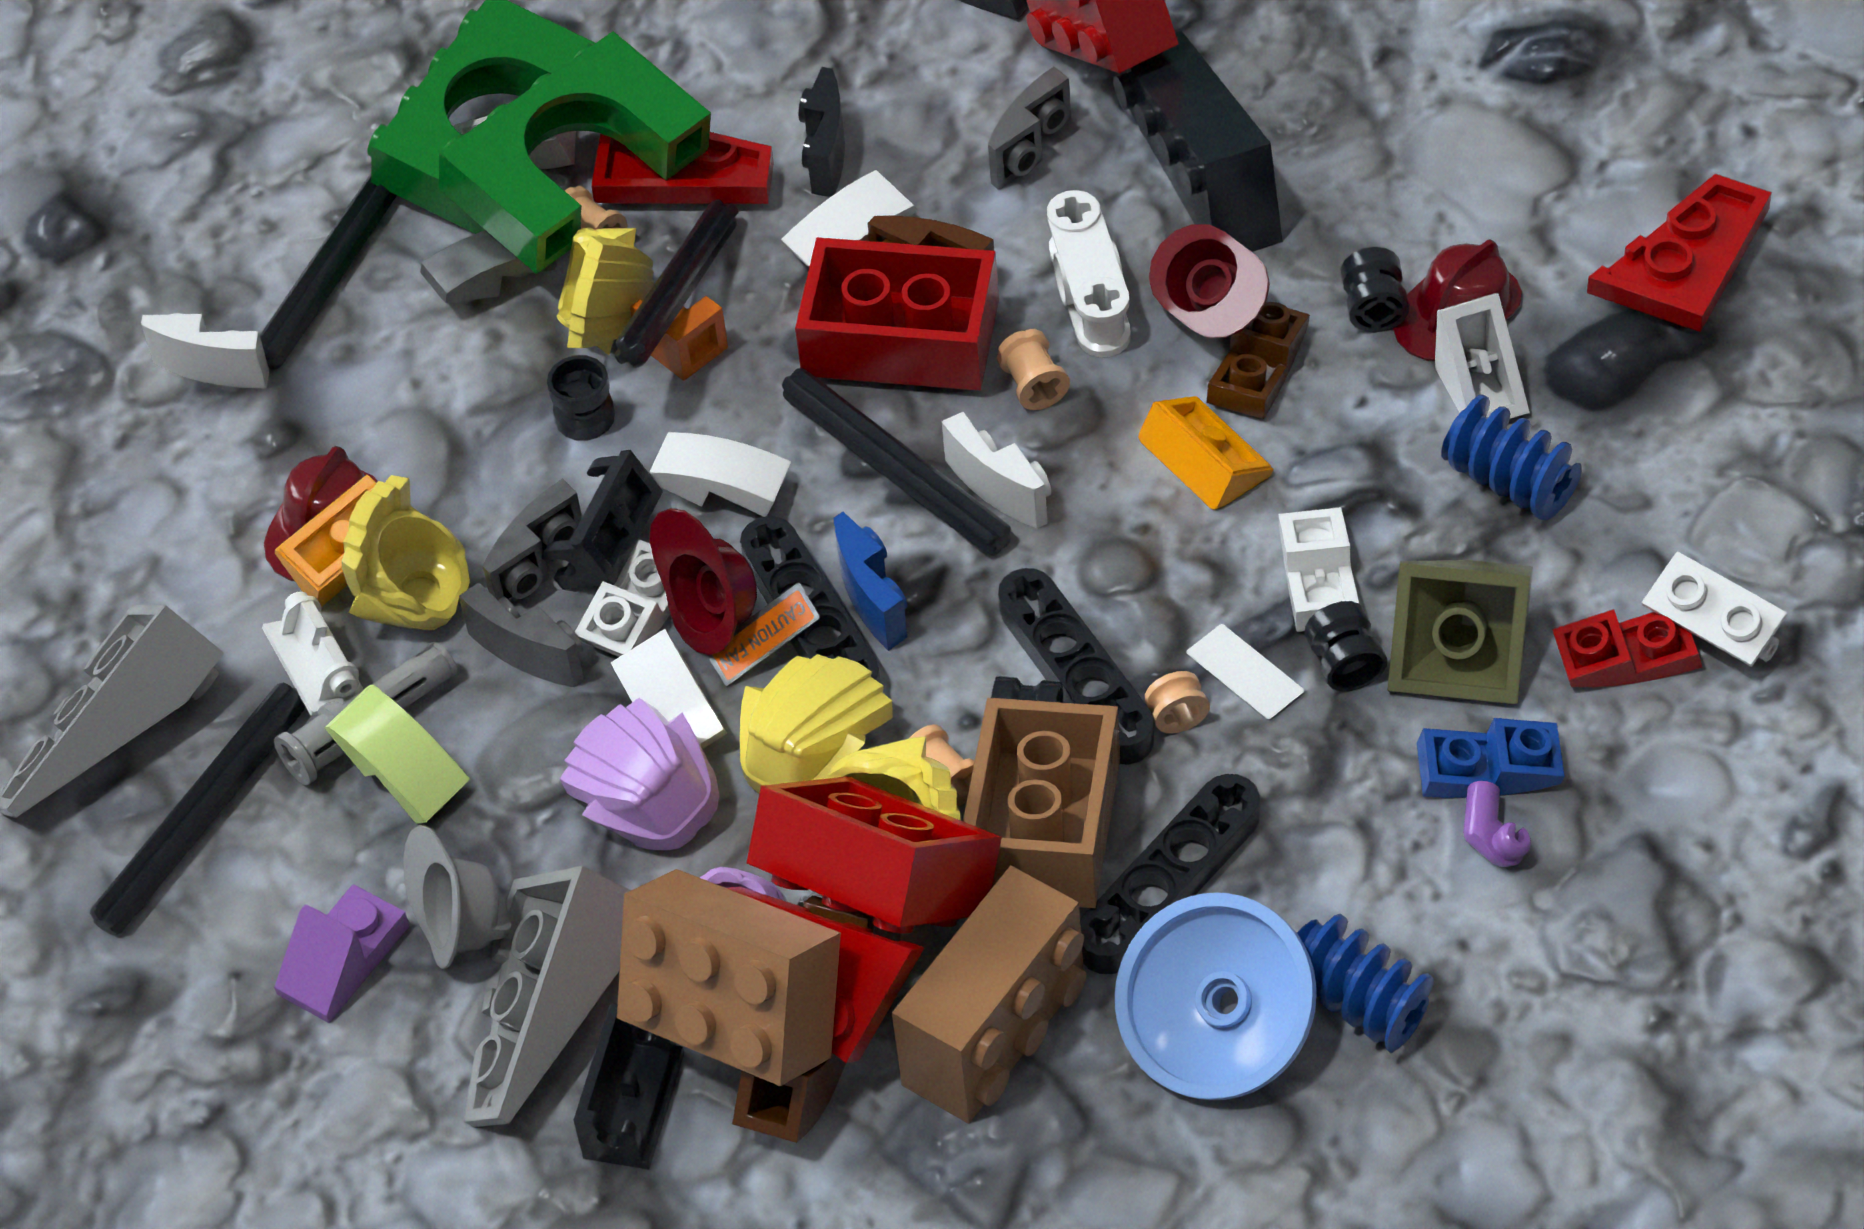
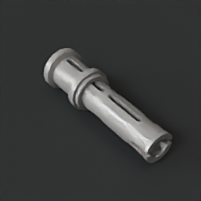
[274,641,458,785]

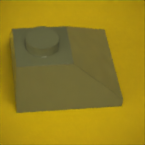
[1387,560,1533,704]

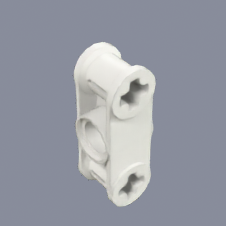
[1047,190,1131,358]

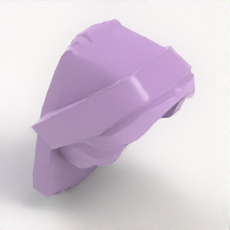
[559,698,719,850]

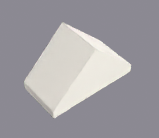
[1435,293,1530,419]

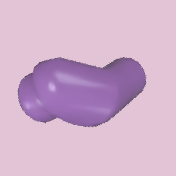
[1463,781,1531,867]

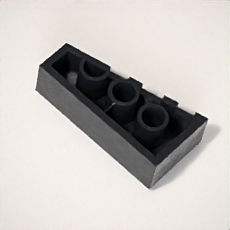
[1114,31,1283,252]

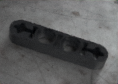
[740,516,881,683]
[998,568,1154,765]
[1080,774,1260,975]

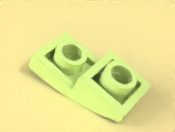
[324,684,470,824]

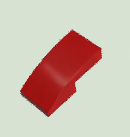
[1552,609,1702,687]

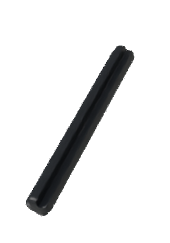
[260,173,397,370]
[614,199,739,368]
[782,368,1012,556]
[90,682,306,935]

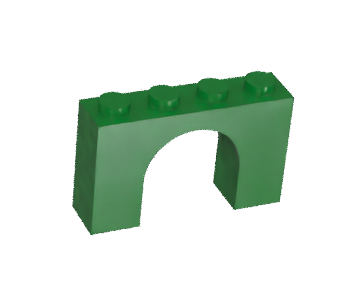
[367,0,595,234]
[439,31,711,274]

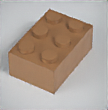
[963,698,1120,908]
[892,865,1086,1124]
[617,869,841,1086]

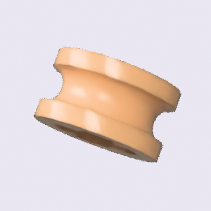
[1145,671,1210,733]

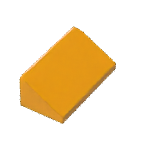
[1138,396,1274,509]
[275,475,376,607]

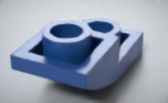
[833,512,908,651]
[1416,718,1565,798]

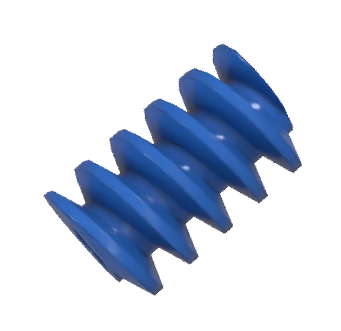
[1441,395,1582,521]
[1297,914,1434,1053]

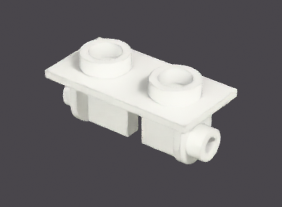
[1641,551,1788,667]
[262,592,364,716]

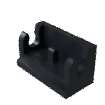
[542,450,663,590]
[573,1003,684,1170]

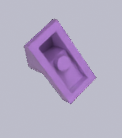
[274,884,409,1023]

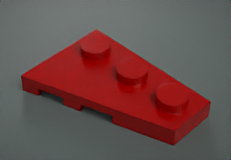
[591,132,774,204]
[1587,174,1772,332]
[727,886,925,1063]

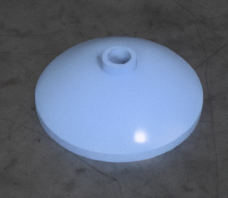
[1115,893,1316,1100]

